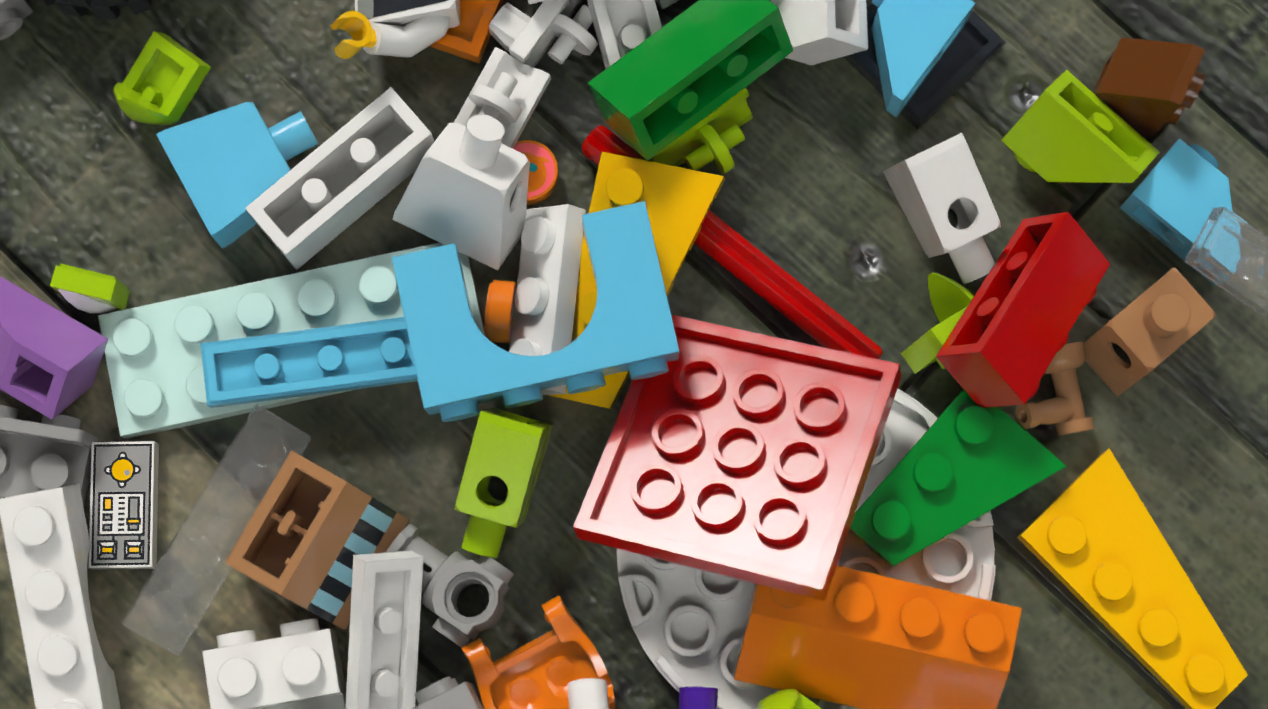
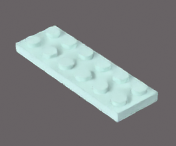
[98,242,485,439]

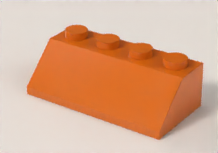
[733,565,1022,709]

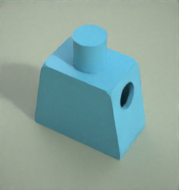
[156,102,319,249]

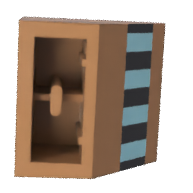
[225,450,410,631]

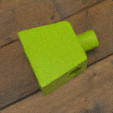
[455,408,553,558]

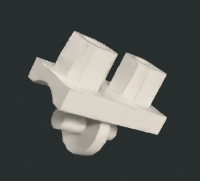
[489,0,598,68]
[454,47,551,149]

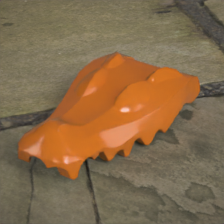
[462,596,616,709]

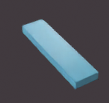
[200,317,418,408]

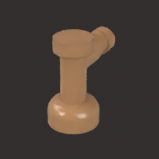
[1015,342,1095,436]

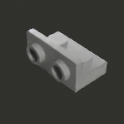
[0,405,98,508]

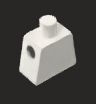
[392,115,530,270]
[883,133,1001,284]

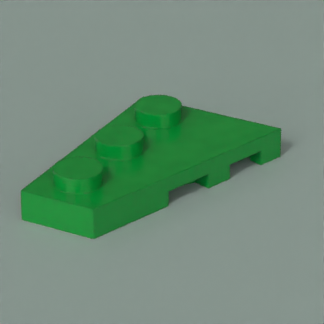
[849,389,1066,568]

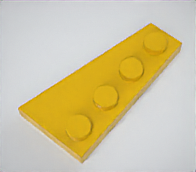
[549,152,725,409]
[1017,448,1248,709]

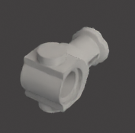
[386,524,514,647]

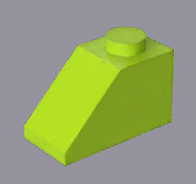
[1001,70,1160,183]

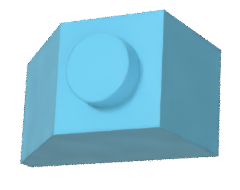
[872,0,975,117]
[1120,138,1239,286]

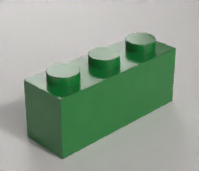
[588,0,794,161]

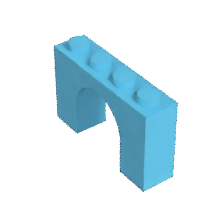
[391,201,679,422]

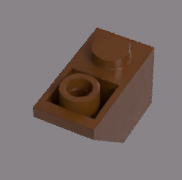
[1093,38,1206,138]

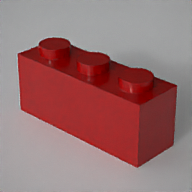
[936,212,1110,408]

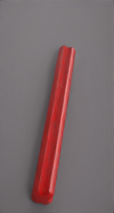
[581,125,883,359]

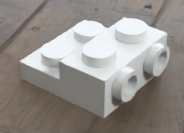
[202,619,346,709]

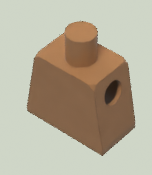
[1083,267,1217,397]

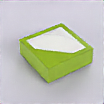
[50,263,130,313]

